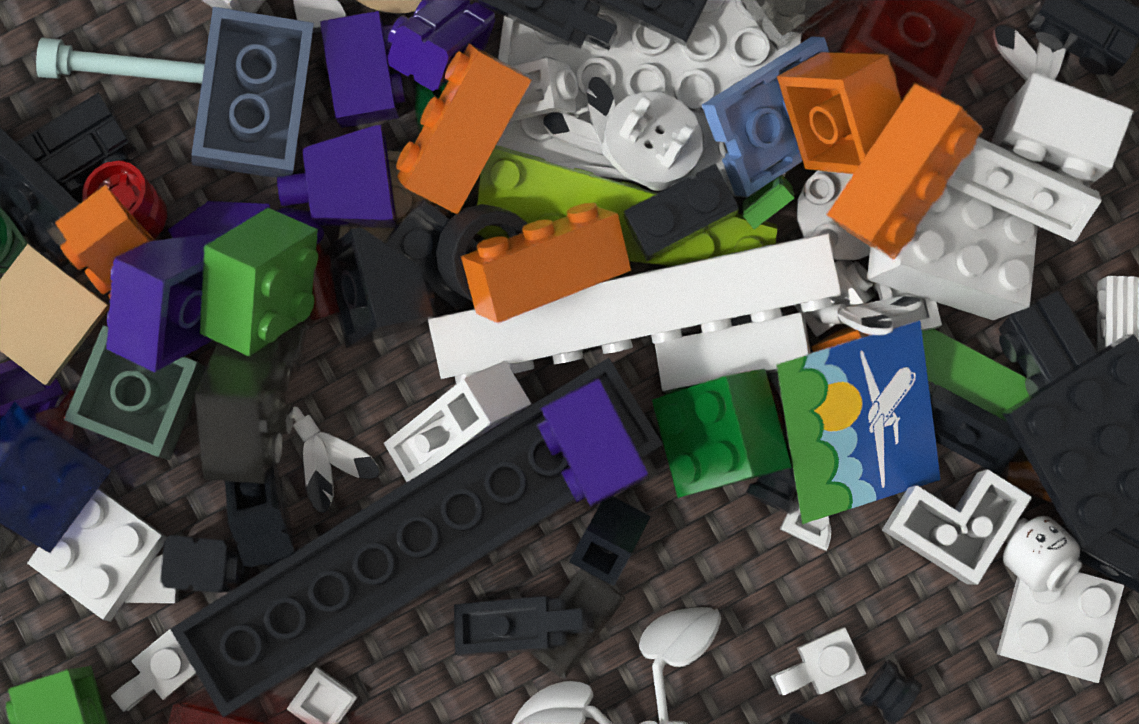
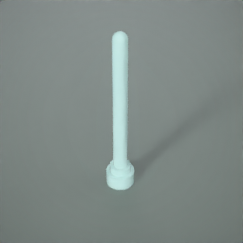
[36,38,205,83]

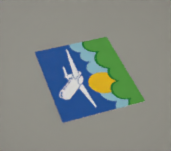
[776,320,941,524]

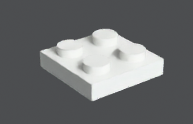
[27,480,168,622]
[997,572,1124,683]

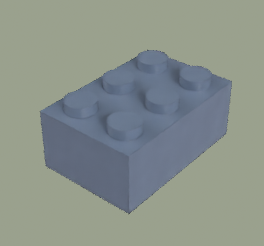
[191,7,314,178]

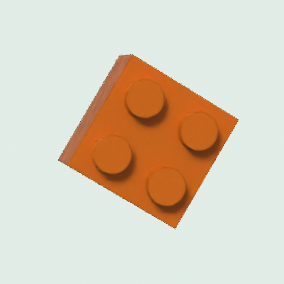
[777,52,902,174]

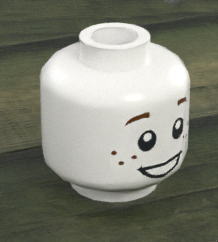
[1003,516,1082,592]

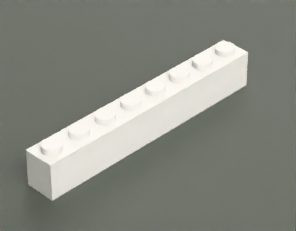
[428,233,841,384]

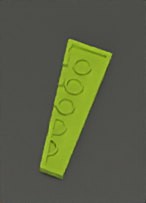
[477,145,777,266]

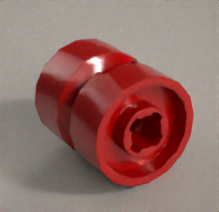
[82,160,167,239]

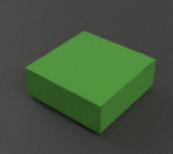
[742,174,794,229]

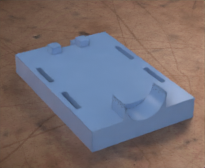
[701,37,829,197]

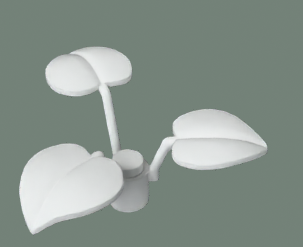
[512,607,721,724]

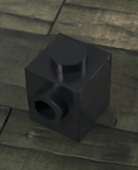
[569,496,651,586]

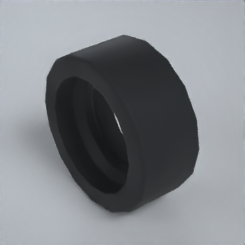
[436,204,528,301]

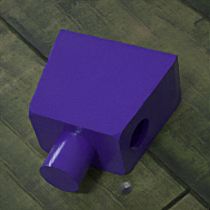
[277,125,397,228]

